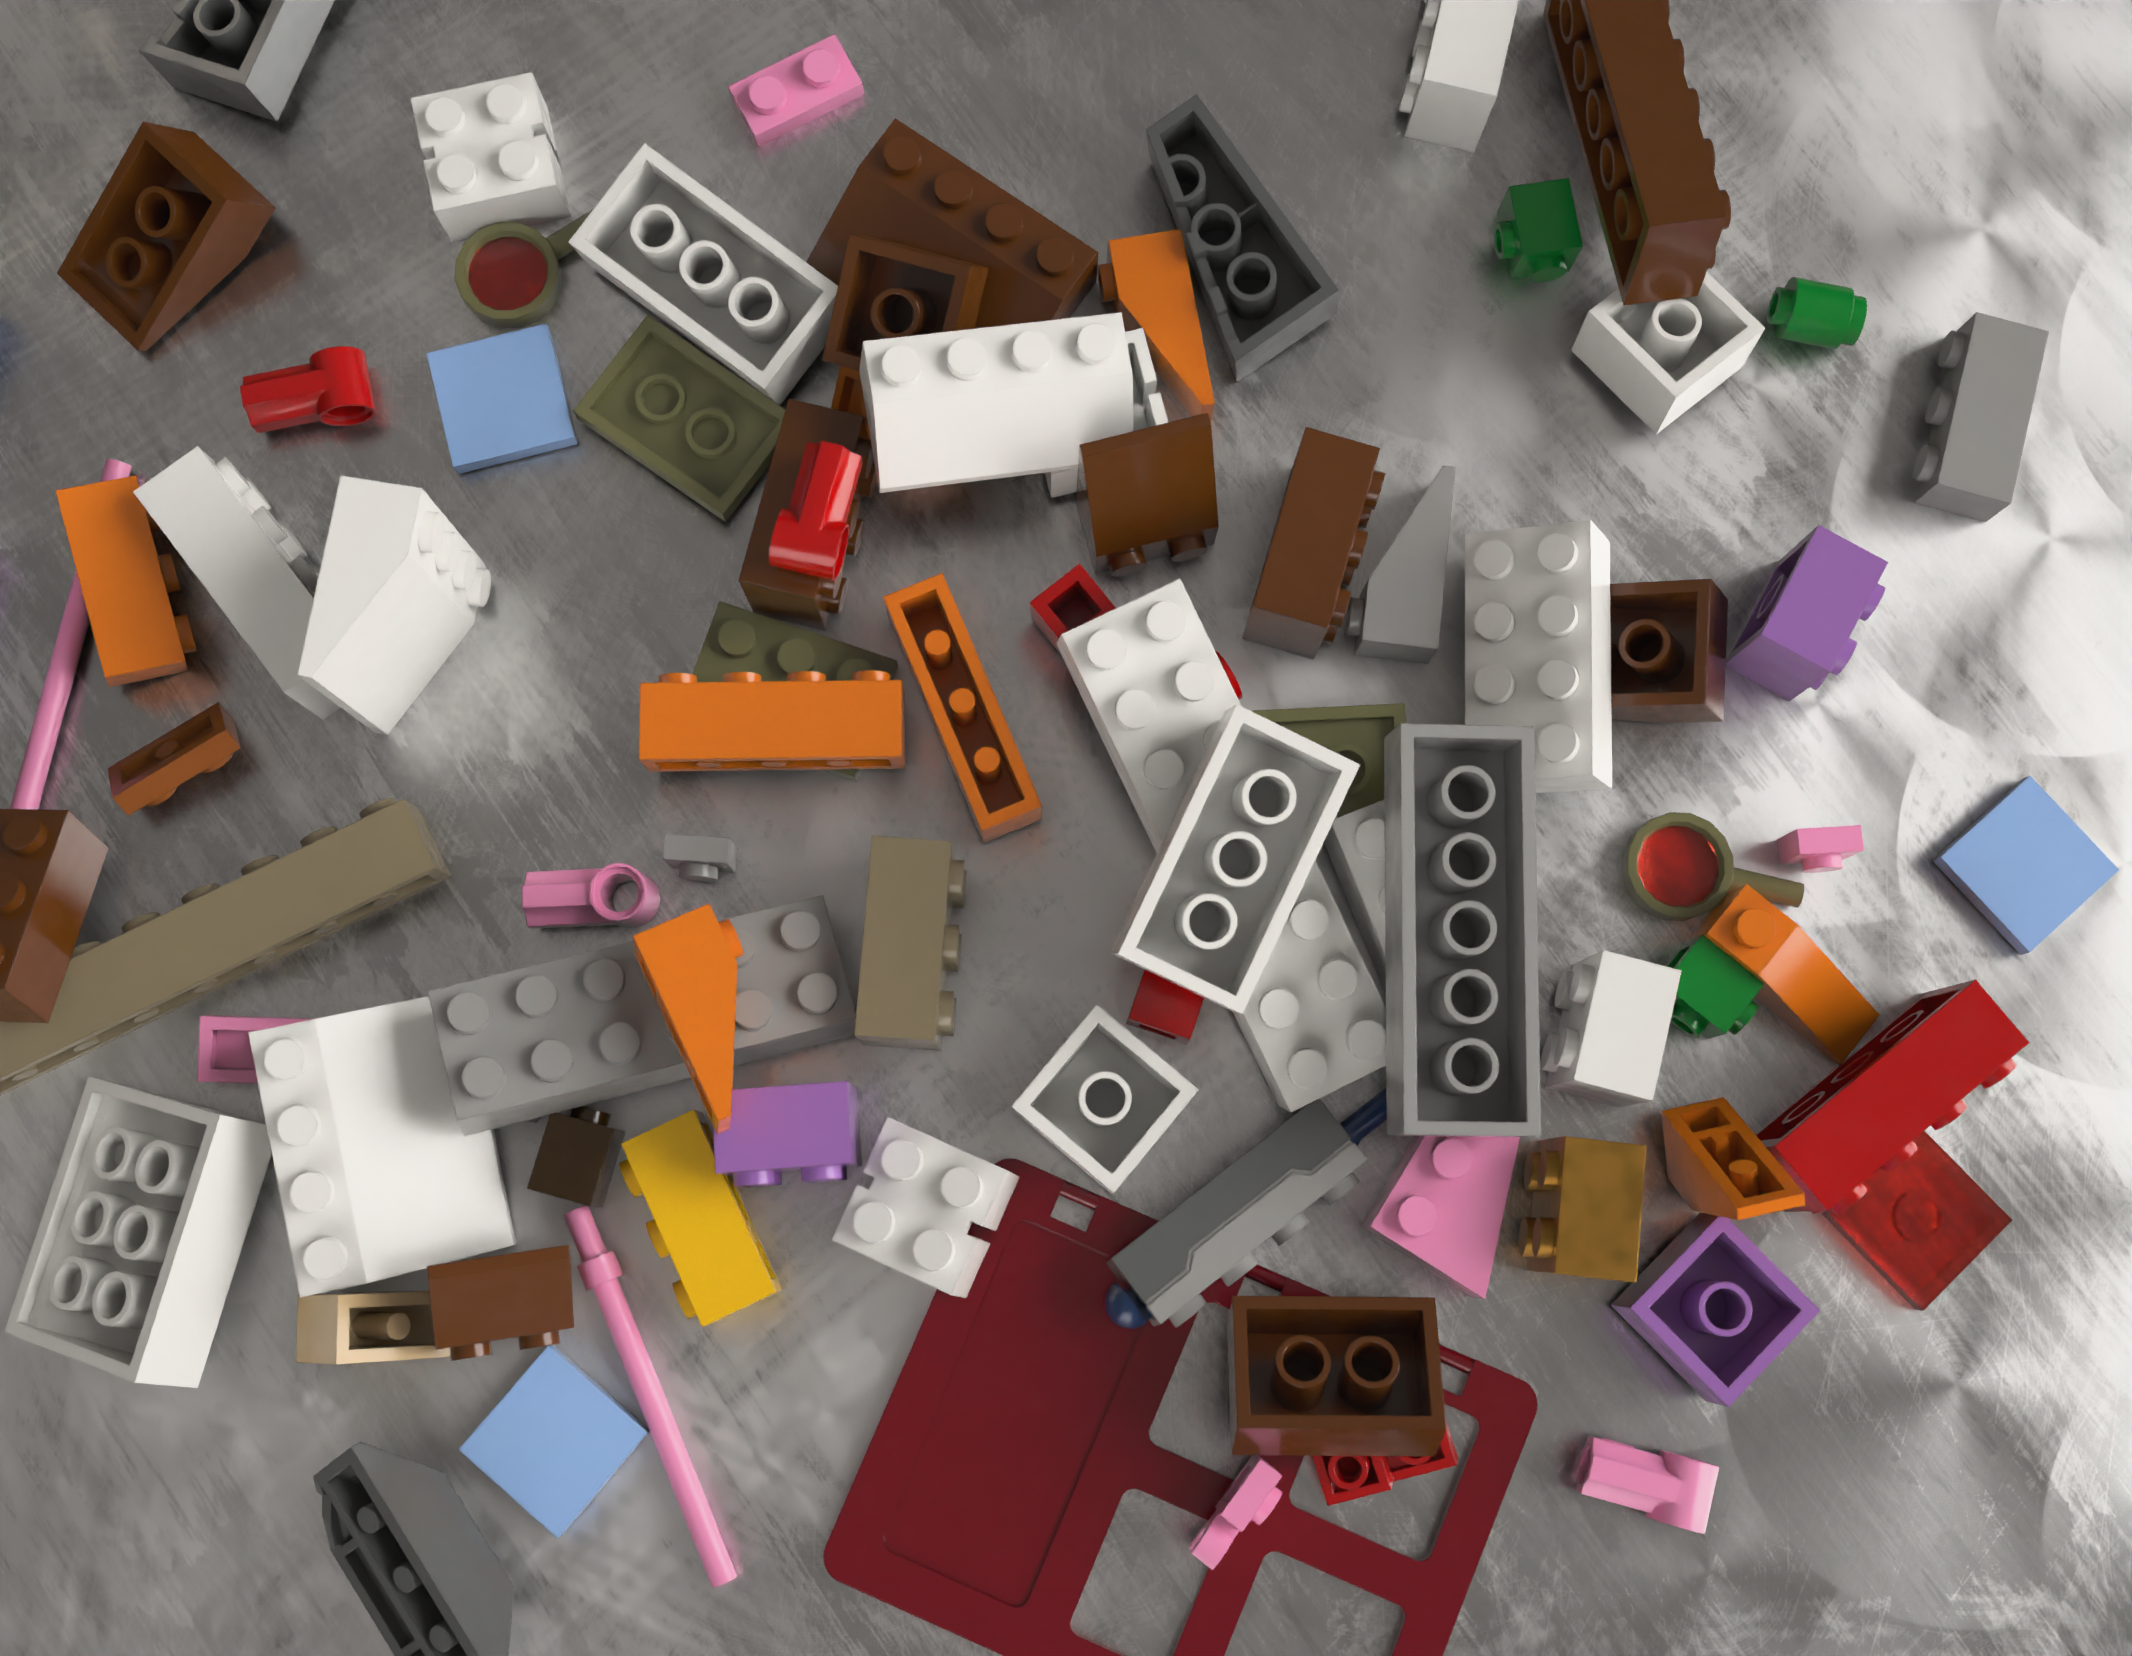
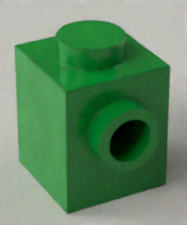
[1494,178,1583,283]
[1666,934,1764,1039]

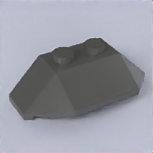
[313,1442,515,1656]

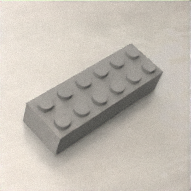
[1384,723,1541,1137]
[428,895,856,1136]

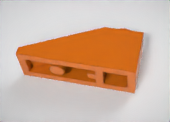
[1097,229,1215,423]
[1687,884,1880,1065]
[633,904,744,1134]
[1661,1097,1805,1220]

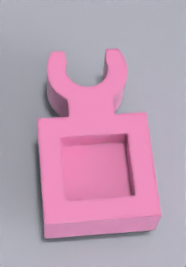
[1188,1455,1282,1570]

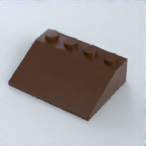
[806,118,1098,329]

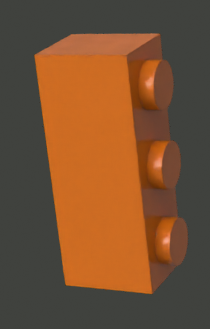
[55,475,196,687]

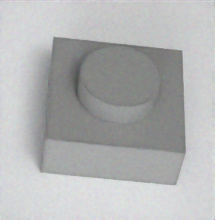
[662,833,738,882]

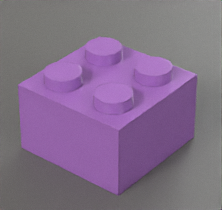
[1726,525,1888,701]
[713,1081,862,1188]
[1611,1213,1821,1407]

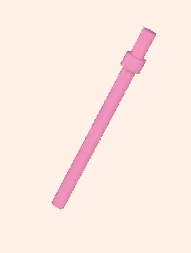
[10,459,132,809]
[564,1205,737,1588]

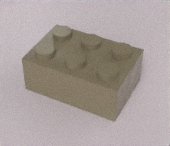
[854,836,967,1051]

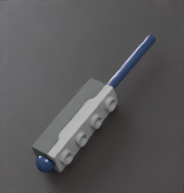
[1105,1088,1387,1329]

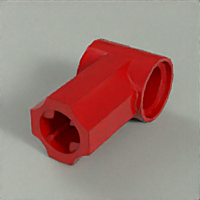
[240,346,376,433]
[769,441,863,581]

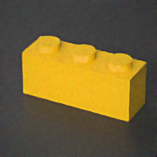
[619,1109,782,1327]

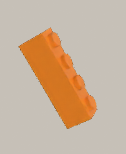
[883,573,1042,843]
[639,670,905,772]

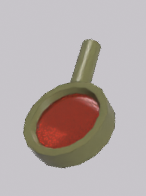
[454,209,593,328]
[1622,812,1804,921]

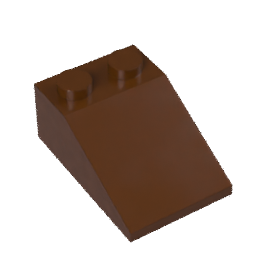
[57,122,276,351]
[1076,413,1219,577]
[1610,579,1728,723]

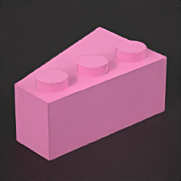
[1360,1136,1520,1299]

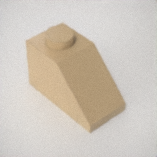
[296,1290,451,1365]

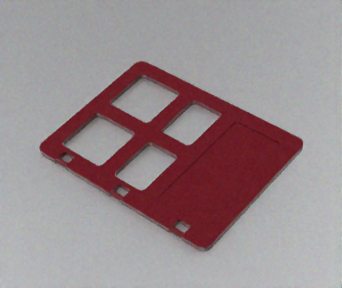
[823,1158,1538,1656]

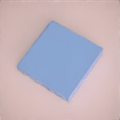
[426,323,578,474]
[1932,776,2119,955]
[458,1345,650,1538]

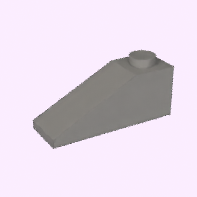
[1345,465,1456,664]

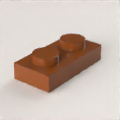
[108,702,241,816]

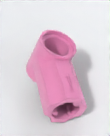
[522,863,661,929]
[1576,1435,1719,1534]

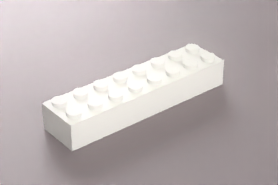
[1056,579,1386,1112]

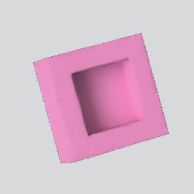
[1777,825,1864,873]

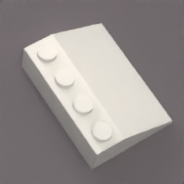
[297,476,491,735]
[248,996,516,1297]
[4,1076,272,1388]

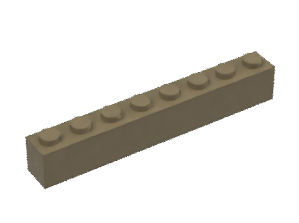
[0,798,452,1096]

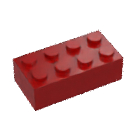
[1755,979,2030,1214]

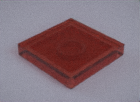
[1822,1131,2012,1311]

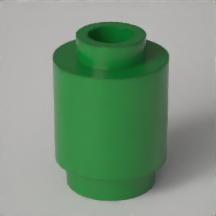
[1767,277,1867,349]

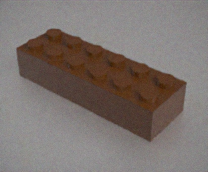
[1543,0,1731,306]

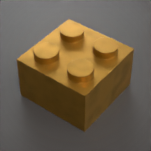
[1519,1136,1646,1283]

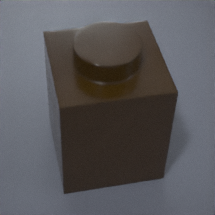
[527,1106,626,1207]

